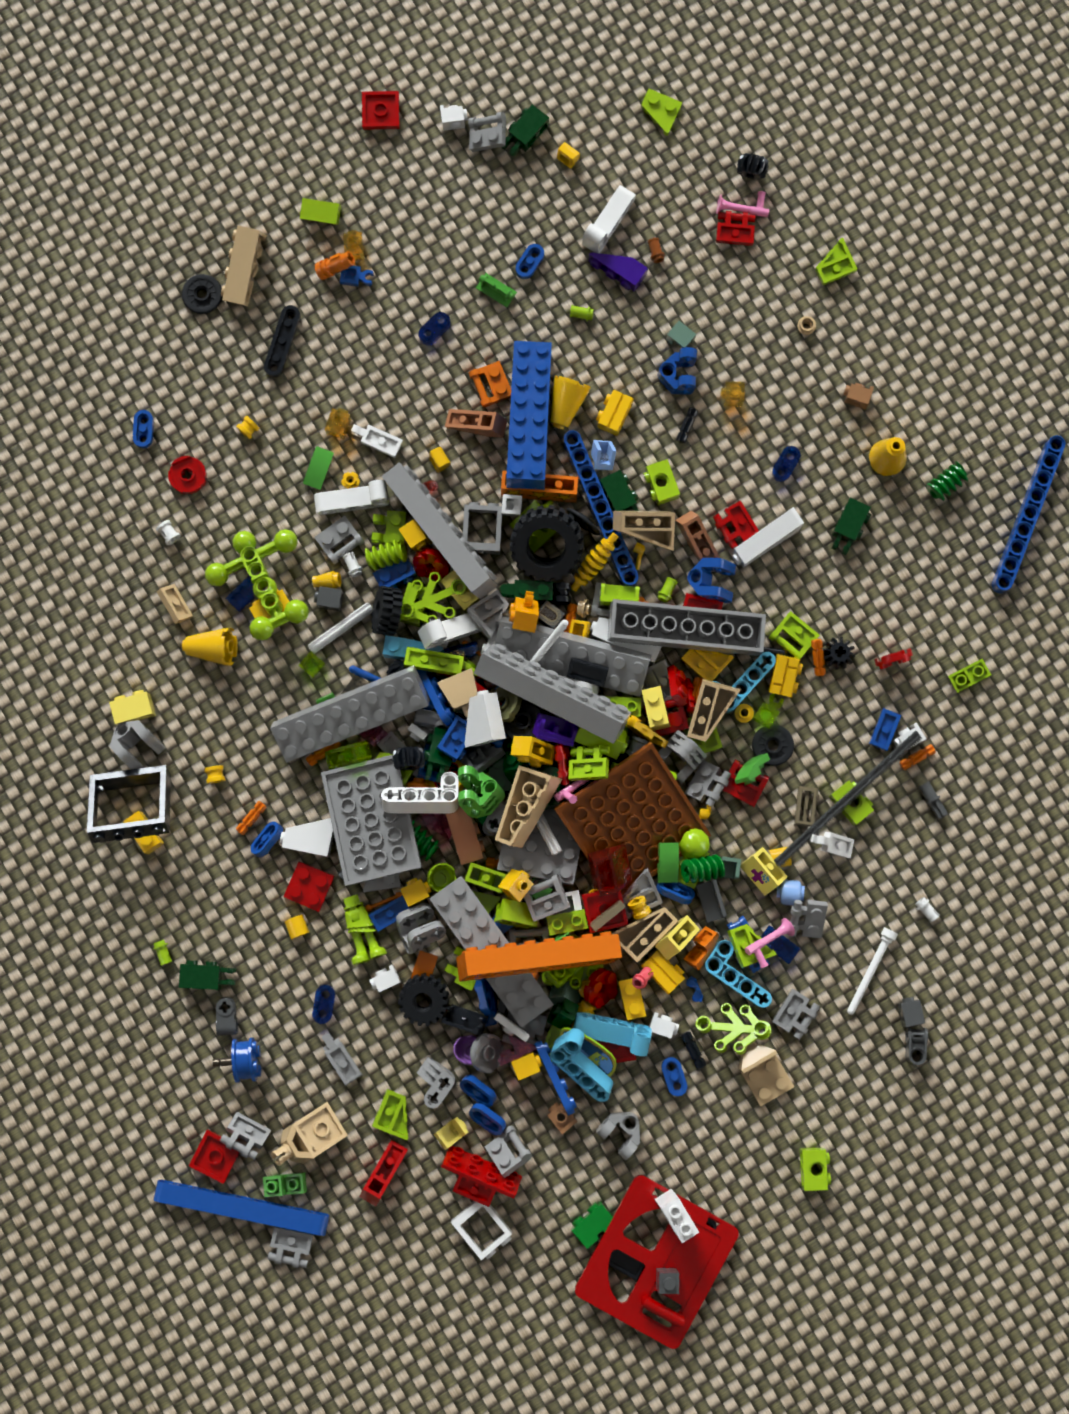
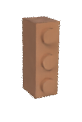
[445,804,485,865]

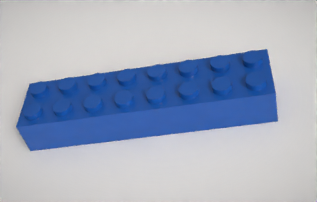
[506,341,552,490]

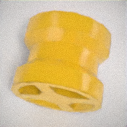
[236,416,260,440]
[204,765,226,784]
[627,896,651,919]

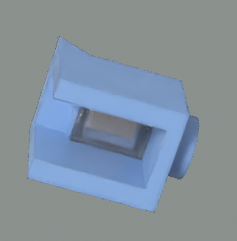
[591,440,616,470]

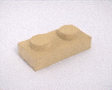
[157,584,193,624]

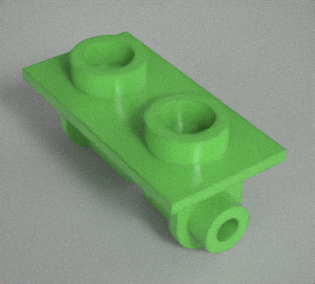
[476,273,517,307]

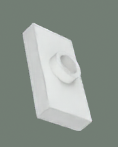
[494,1012,530,1042]

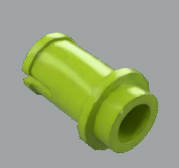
[570,305,594,322]
[657,577,678,603]
[153,940,172,966]

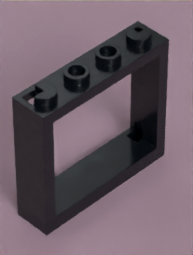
[87,765,171,843]

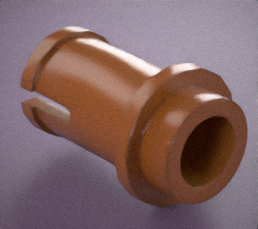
[648,238,665,263]

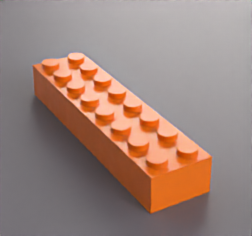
[456,931,622,982]

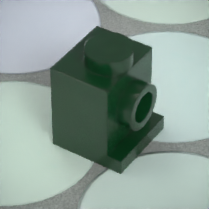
[547,998,579,1029]

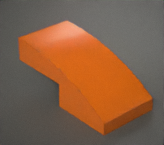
[683,926,719,970]
[411,950,439,979]

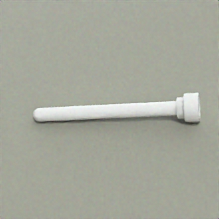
[530,620,569,663]
[847,927,898,1015]

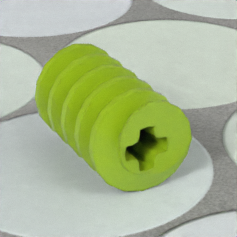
[365,540,408,570]

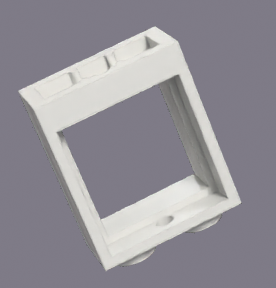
[655,1189,699,1243]
[451,1201,512,1260]

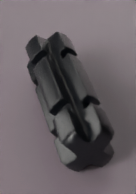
[676,407,698,444]
[681,1031,706,1069]

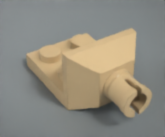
[736,1033,794,1107]
[271,1102,348,1166]

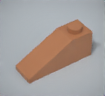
[445,409,507,438]
[675,511,720,561]

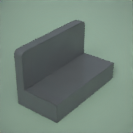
[696,879,727,923]

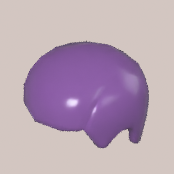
[453,1035,477,1065]

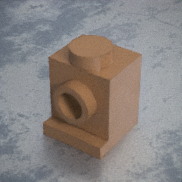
[843,383,874,409]
[547,1102,577,1134]

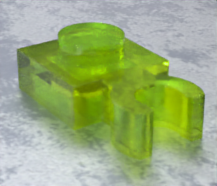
[753,694,784,729]

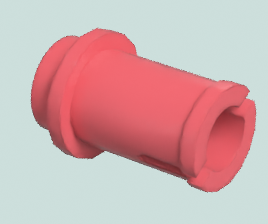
[632,967,653,989]

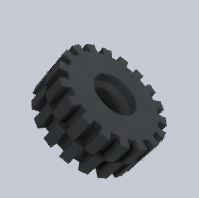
[371,586,403,636]
[398,973,449,1026]

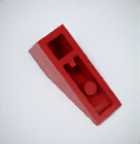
[359,1140,408,1206]

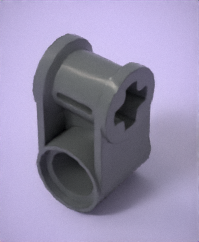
[625,734,649,755]
[482,801,507,837]
[216,997,238,1036]
[905,1027,928,1065]

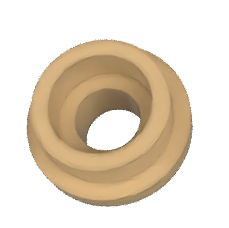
[797,316,816,335]
[577,599,592,618]

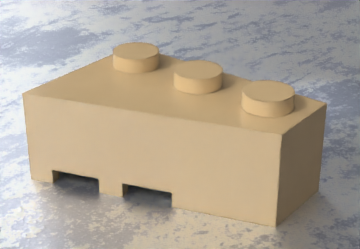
[613,511,675,551]
[687,679,741,742]
[612,907,678,962]

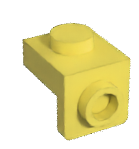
[434,1117,468,1150]

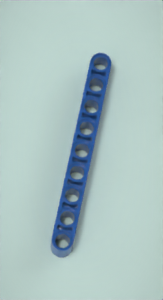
[564,430,638,587]
[992,435,1066,594]
[153,1180,330,1236]

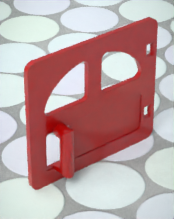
[575,1175,739,1349]

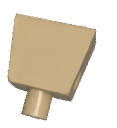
[437,668,477,718]

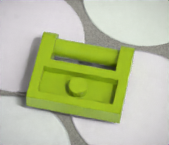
[768,611,820,659]

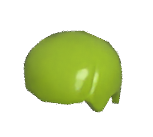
[679,828,710,859]
[427,863,457,892]

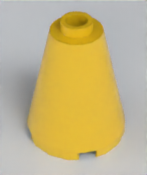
[550,375,591,430]
[869,437,907,476]
[182,628,238,666]

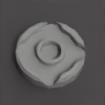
[470,1033,504,1073]

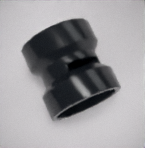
[552,582,572,605]

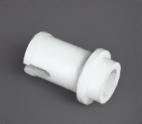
[343,552,362,577]
[915,897,940,923]

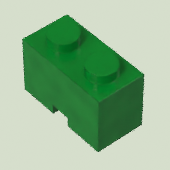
[571,1202,613,1249]

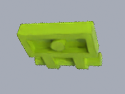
[568,745,610,781]

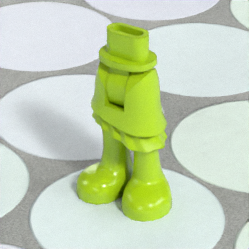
[343,894,387,965]

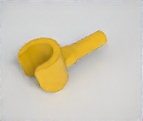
[633,542,645,570]
[699,805,712,820]

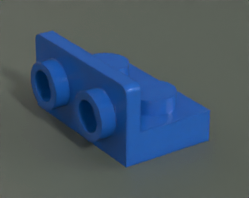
[373,559,417,588]
[436,715,467,763]

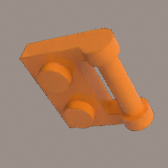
[468,361,511,408]

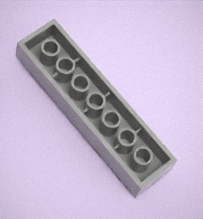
[382,462,498,600]
[607,599,766,656]
[495,616,652,697]
[474,643,632,744]
[270,665,430,763]
[429,876,553,1028]

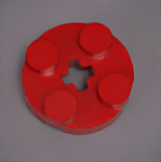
[168,456,207,494]
[413,548,451,581]
[874,648,913,670]
[583,968,618,1009]

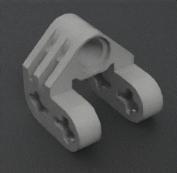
[110,720,165,769]
[658,730,707,784]
[396,903,446,954]
[417,1057,455,1108]
[596,1112,640,1160]

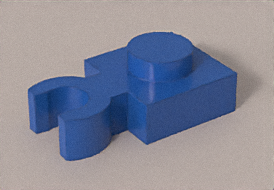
[340,265,374,287]

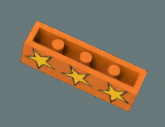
[501,471,578,503]

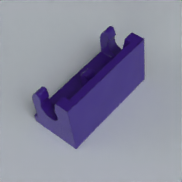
[532,713,578,747]

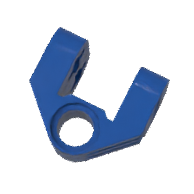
[657,347,697,395]
[687,558,736,603]

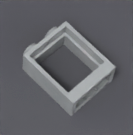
[463,502,503,555]

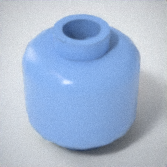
[776,880,805,906]

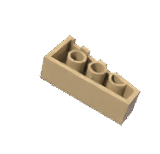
[221,225,267,307]
[495,765,562,848]

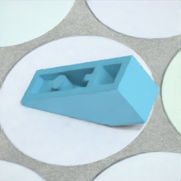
[383,635,444,660]

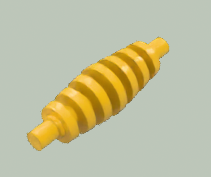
[571,532,618,592]

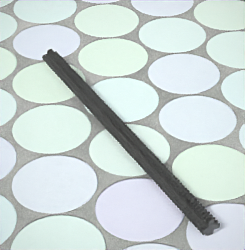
[774,730,922,868]

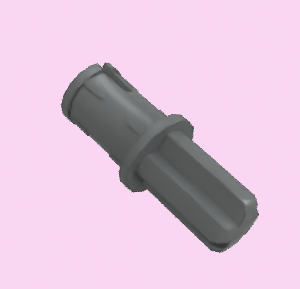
[919,781,948,819]

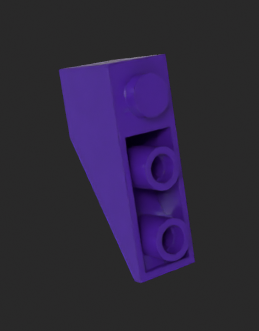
[589,252,648,292]

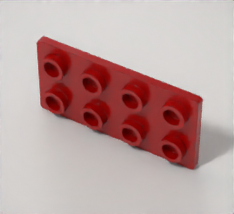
[441,1146,522,1207]

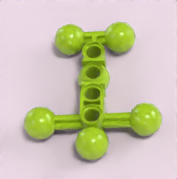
[205,529,309,641]

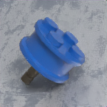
[213,1037,261,1083]

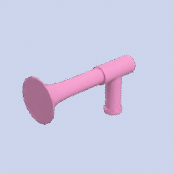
[716,191,769,218]
[554,780,589,804]
[745,918,795,968]

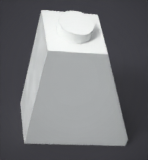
[465,690,506,748]
[280,818,334,857]

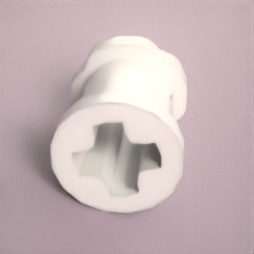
[156,520,181,545]

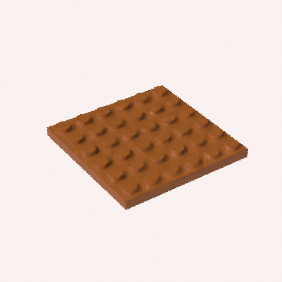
[554,742,711,896]

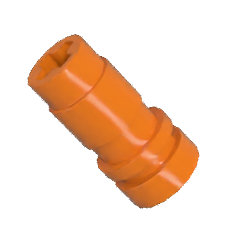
[315,251,355,280]

